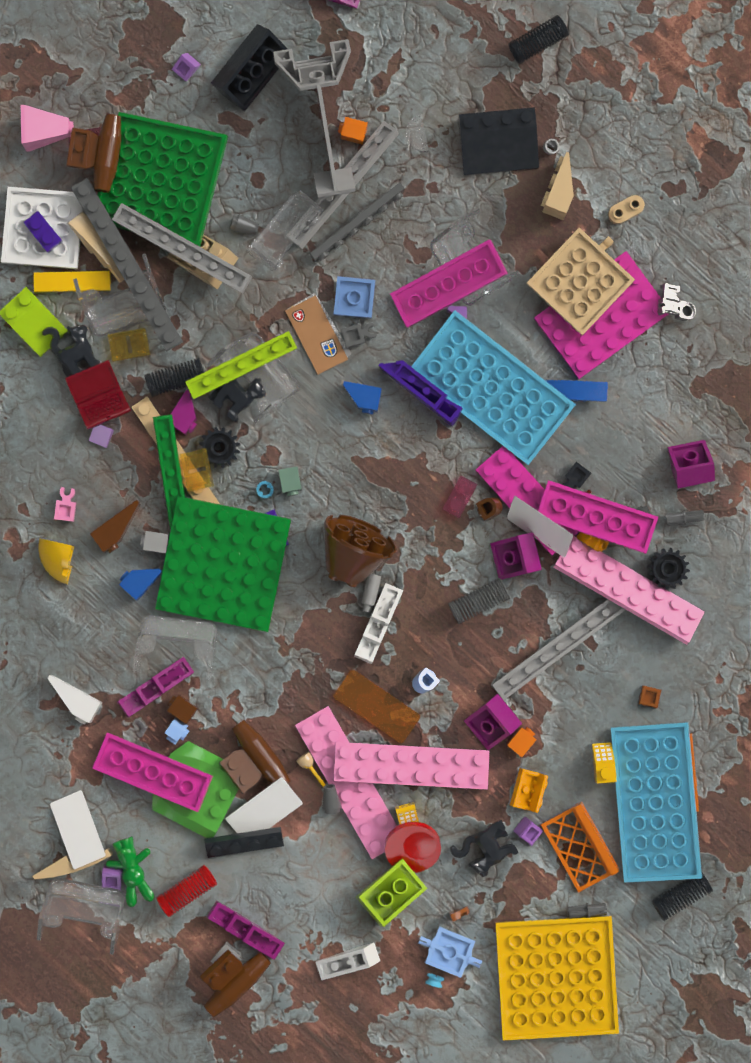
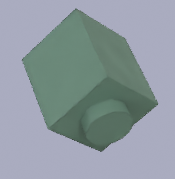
[279,467,302,496]

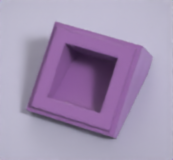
[172,53,201,81]
[447,306,467,319]
[89,425,114,448]
[514,817,543,846]
[102,865,123,890]

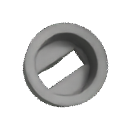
[543,139,559,155]

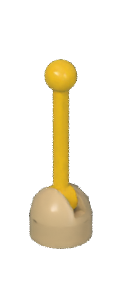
[297,752,326,788]

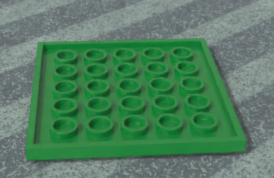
[97,112,228,247]
[155,496,291,632]

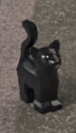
[42,325,102,377]
[208,372,267,422]
[450,820,519,877]

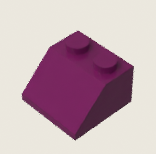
[667,440,715,488]
[490,533,542,580]
[464,694,522,750]

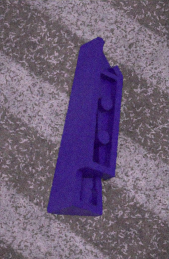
[378,360,463,427]

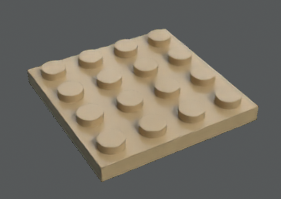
[526,228,635,336]

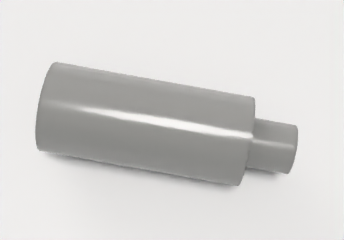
[361,574,381,613]

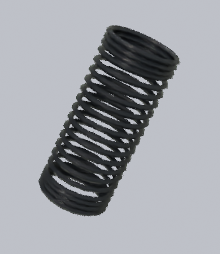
[508,15,569,64]
[144,357,204,398]
[651,873,713,921]

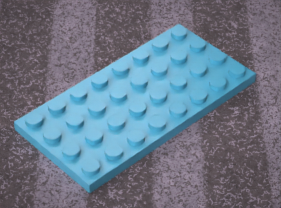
[411,310,576,465]
[611,722,702,883]

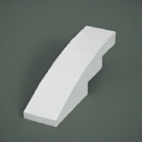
[354,583,403,664]

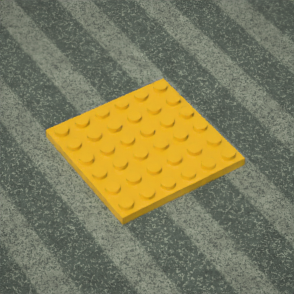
[495,916,619,1040]

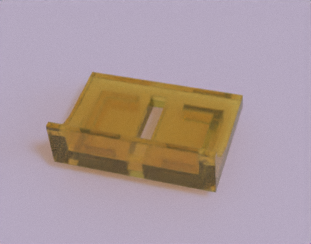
[107,328,150,362]
[180,448,214,492]

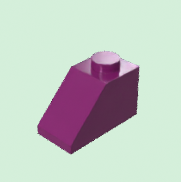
[171,390,197,436]

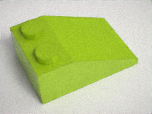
[0,287,68,357]
[356,859,428,927]

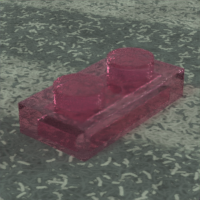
[443,476,478,518]

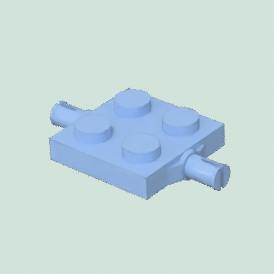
[418,926,482,978]

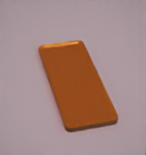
[334,670,420,743]

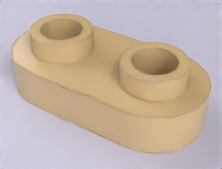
[608,195,645,225]

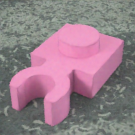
[54,487,76,522]

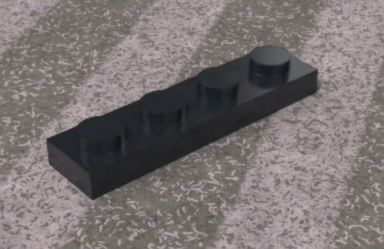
[204,827,284,858]

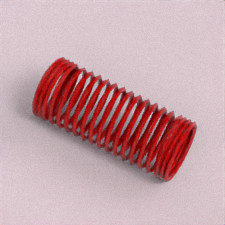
[156,865,217,917]

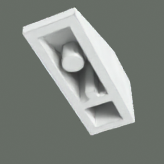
[48,675,103,724]
[316,943,380,980]

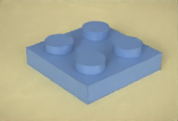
[334,276,375,319]

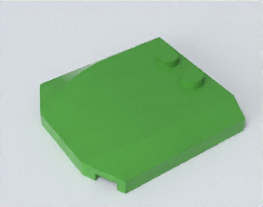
[152,741,239,838]

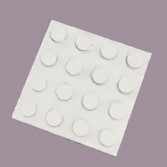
[1,187,83,269]

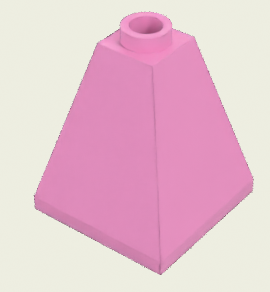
[21,105,74,152]

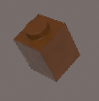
[167,695,198,724]

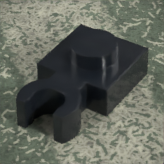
[561,461,591,489]

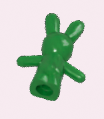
[106,836,155,907]

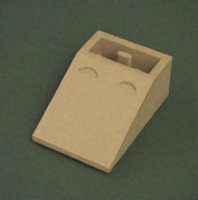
[541,152,574,220]
[167,234,238,289]

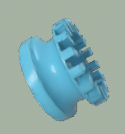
[256,481,274,499]
[425,973,444,988]

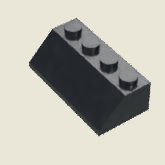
[211,24,287,112]

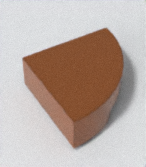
[449,906,470,921]

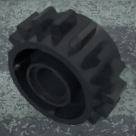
[199,427,241,469]
[647,548,690,590]

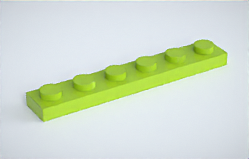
[185,331,297,399]

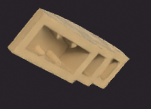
[67,211,124,283]
[33,848,113,879]

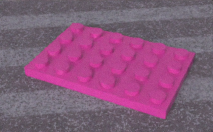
[534,251,669,380]

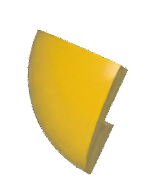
[38,538,74,585]

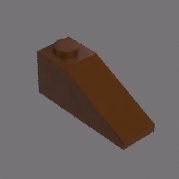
[90,500,141,553]

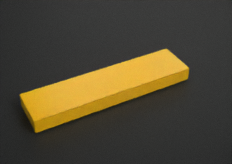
[34,271,111,293]

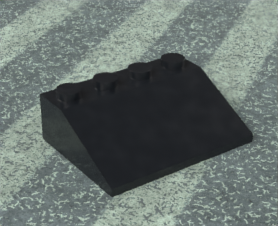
[458,107,539,176]

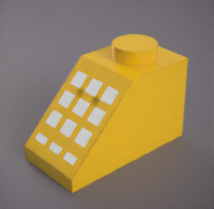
[592,742,617,784]
[395,802,419,824]

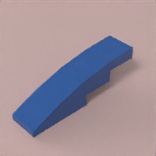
[545,380,608,402]

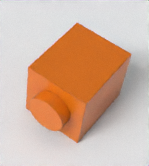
[338,117,368,145]
[506,727,537,757]

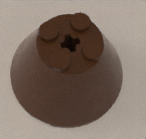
[324,515,397,587]

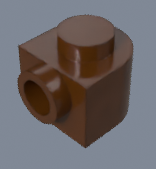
[476,497,503,521]

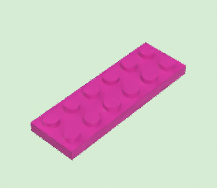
[390,239,508,328]
[475,446,578,556]
[538,480,658,554]
[92,733,213,812]

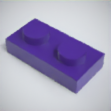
[23,211,63,253]

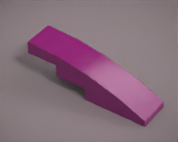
[117,657,194,718]
[206,901,285,960]

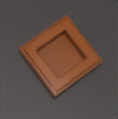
[638,685,661,708]

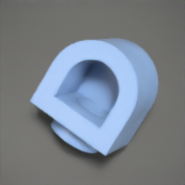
[412,668,439,694]
[165,717,189,745]

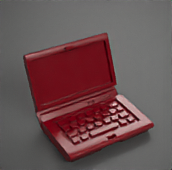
[65,360,131,430]

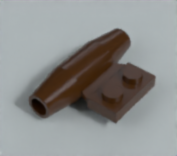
[67,114,121,193]
[219,720,291,794]
[200,949,271,1017]

